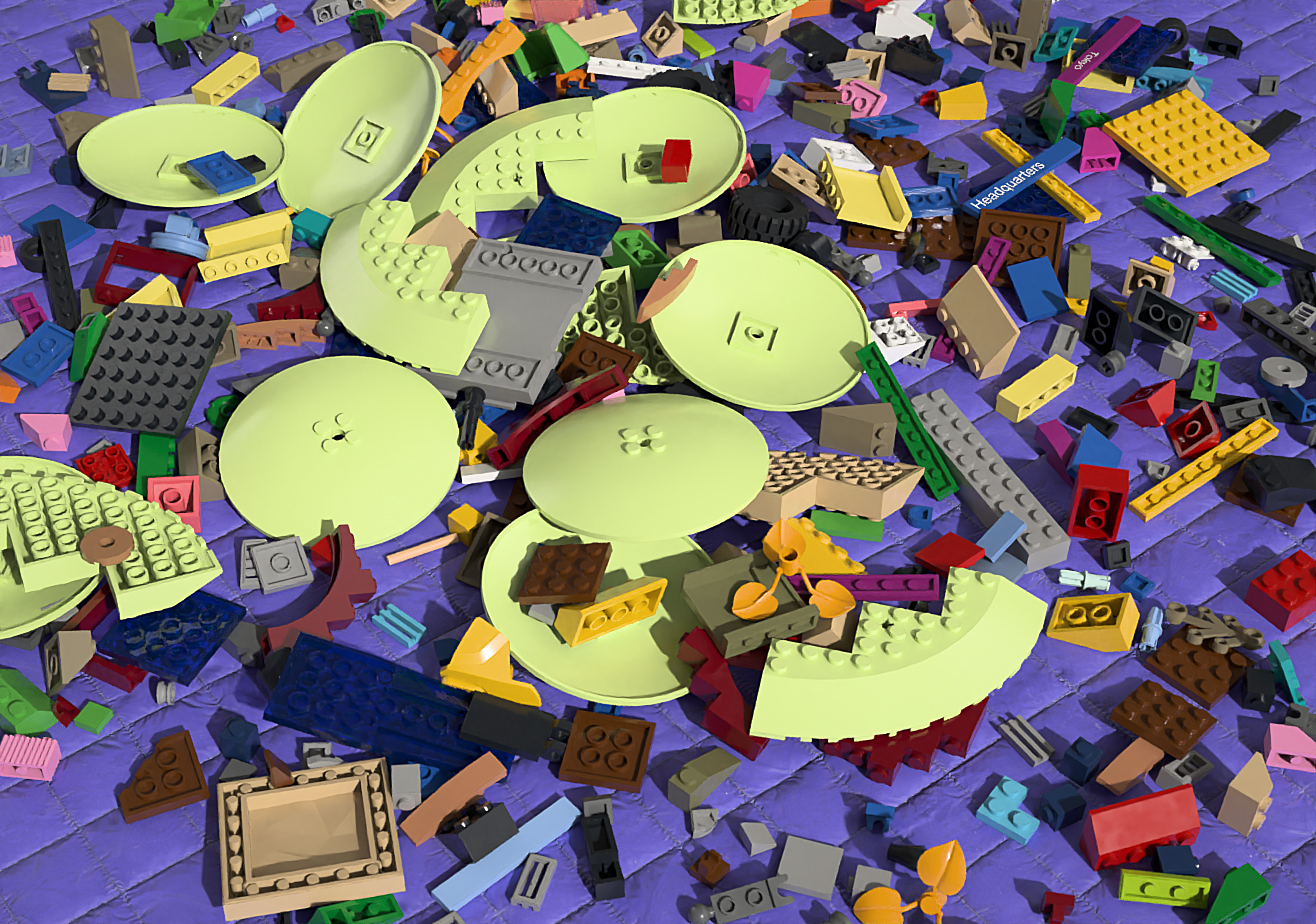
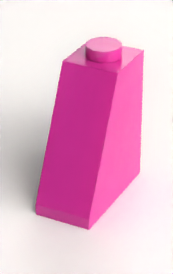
[733,61,770,113]
[1078,127,1121,173]

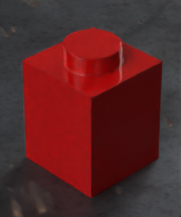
[310,534,333,577]

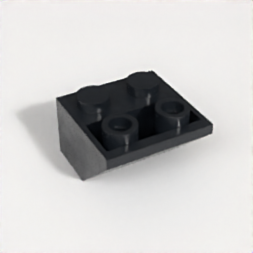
[436,801,520,864]

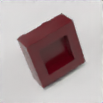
[1041,891,1075,924]

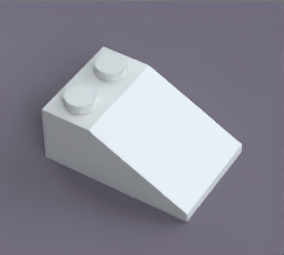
[875,1,934,42]
[800,137,875,178]

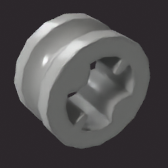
[157,681,176,705]

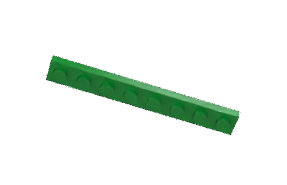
[1142,194,1282,288]
[855,341,960,501]

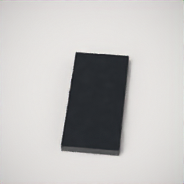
[781,20,852,67]

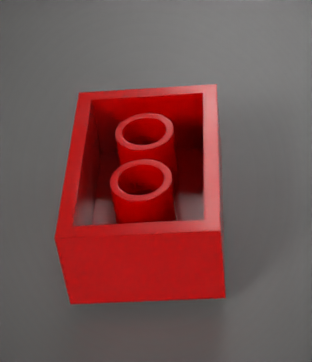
[1066,463,1129,542]
[1244,549,1316,633]

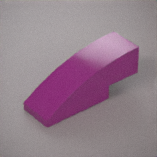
[10,292,49,337]
[1034,419,1076,489]

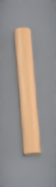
[386,533,459,566]

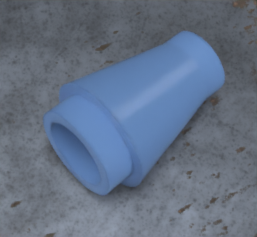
[628,44,647,63]

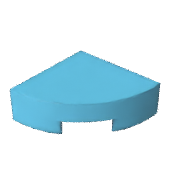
[1187,48,1208,65]

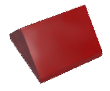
[1166,400,1221,460]

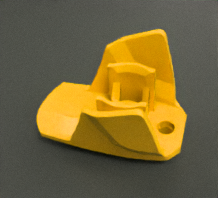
[439,617,542,708]

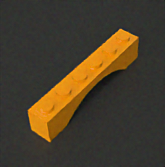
[438,18,526,125]

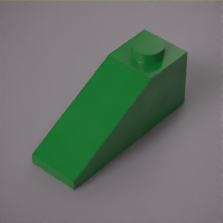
[1204,863,1273,924]
[308,893,404,924]

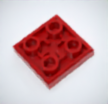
[74,443,137,490]
[914,532,985,579]

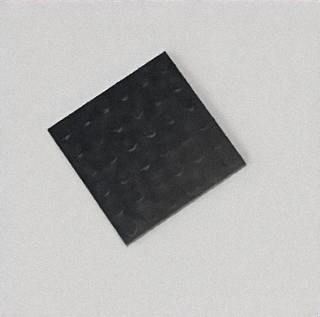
[68,302,233,439]

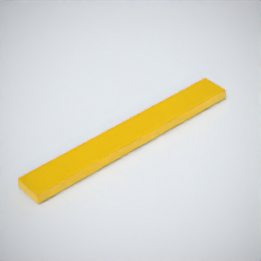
[981,128,1101,224]
[1128,417,1279,522]

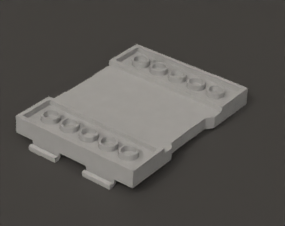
[405,237,603,411]

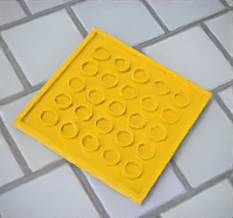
[1102,89,1270,198]

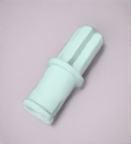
[1058,570,1110,592]

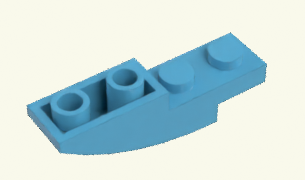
[1133,67,1213,99]

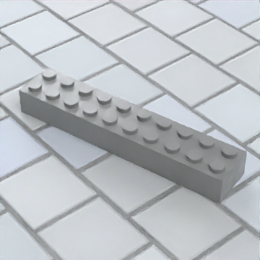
[909,388,1071,575]

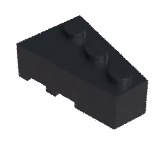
[885,35,945,85]

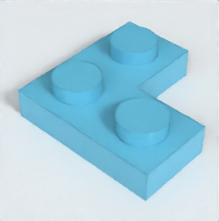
[976,776,1040,846]

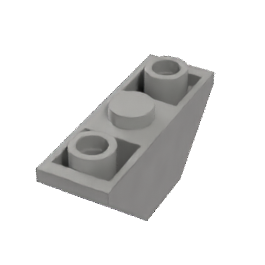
[311,0,367,26]

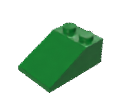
[1038,79,1076,146]

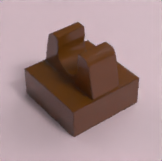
[690,849,730,890]

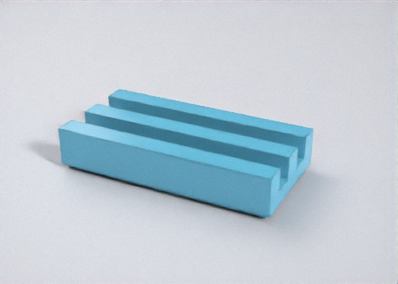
[1209,269,1258,303]
[372,603,427,649]

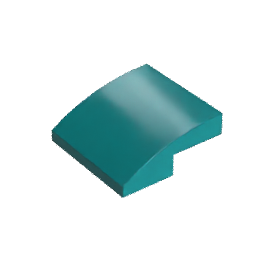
[1033,26,1079,62]

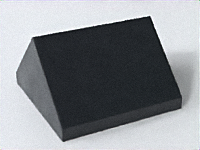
[86,192,127,229]

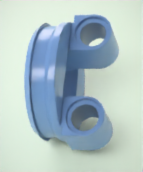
[149,214,210,262]

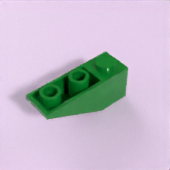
[69,312,111,383]

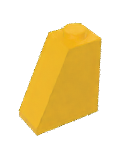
[934,82,988,120]

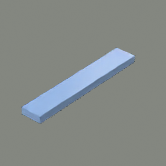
[431,796,583,914]

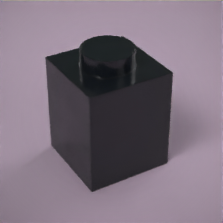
[162,39,191,70]
[1241,668,1275,712]

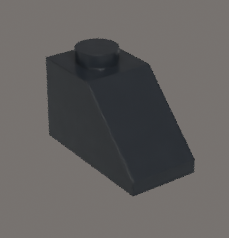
[1202,25,1243,60]

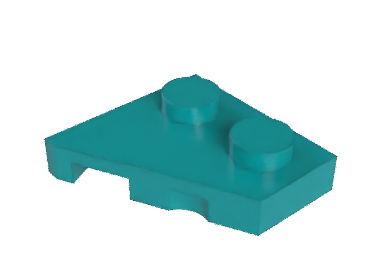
[1267,639,1306,707]

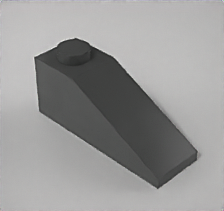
[200,611,268,669]

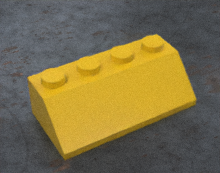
[761,517,869,575]
[554,576,668,648]

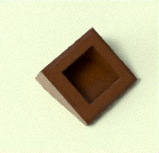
[263,749,294,789]

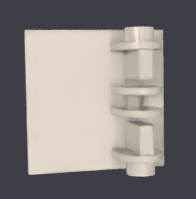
[1160,236,1216,270]

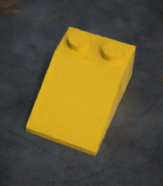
[1046,593,1140,652]

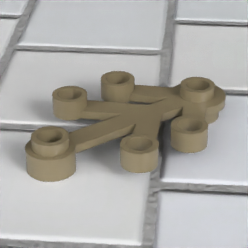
[1165,602,1265,654]

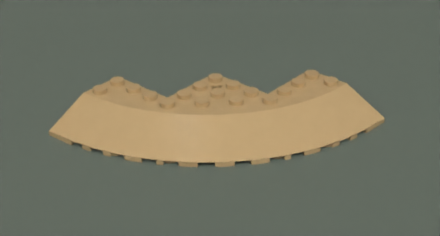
[735,450,925,525]

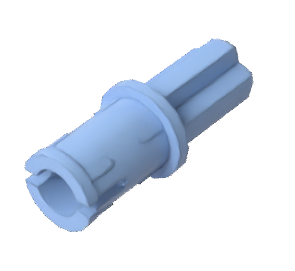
[241,4,277,28]
[1139,607,1164,654]

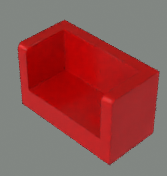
[660,139,692,183]

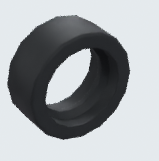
[1151,17,1189,55]
[20,236,47,273]

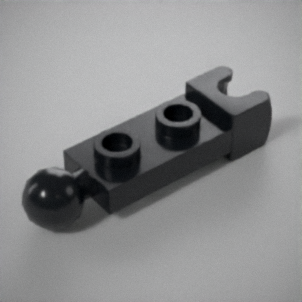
[714,60,734,107]

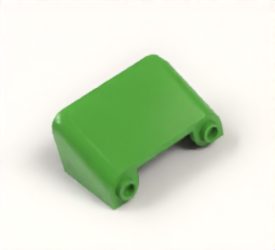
[154,0,224,46]
[512,21,590,84]

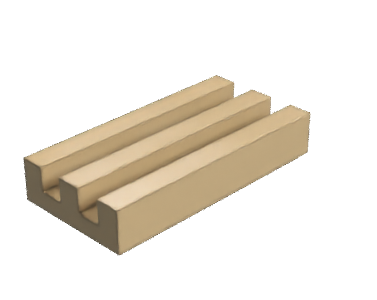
[48,73,91,92]

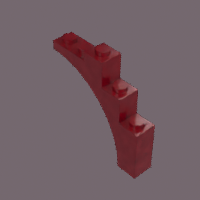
[257,278,329,322]
[485,364,629,471]
[259,524,377,661]
[676,626,771,762]
[819,696,989,786]

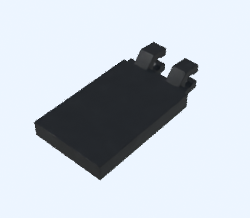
[459,690,573,763]

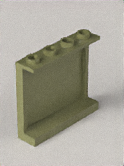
[680,549,820,659]

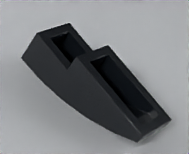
[580,814,625,902]

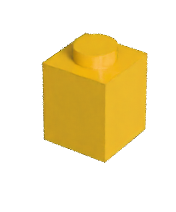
[448,503,485,547]

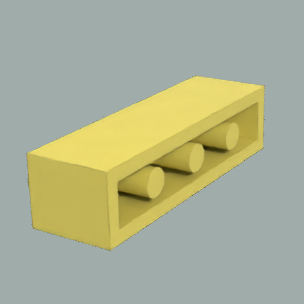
[191,52,260,106]
[995,354,1077,424]

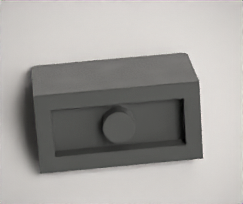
[761,47,798,81]

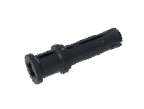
[459,387,486,451]

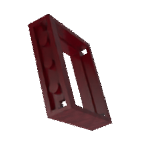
[94,240,201,308]
[60,582,195,693]

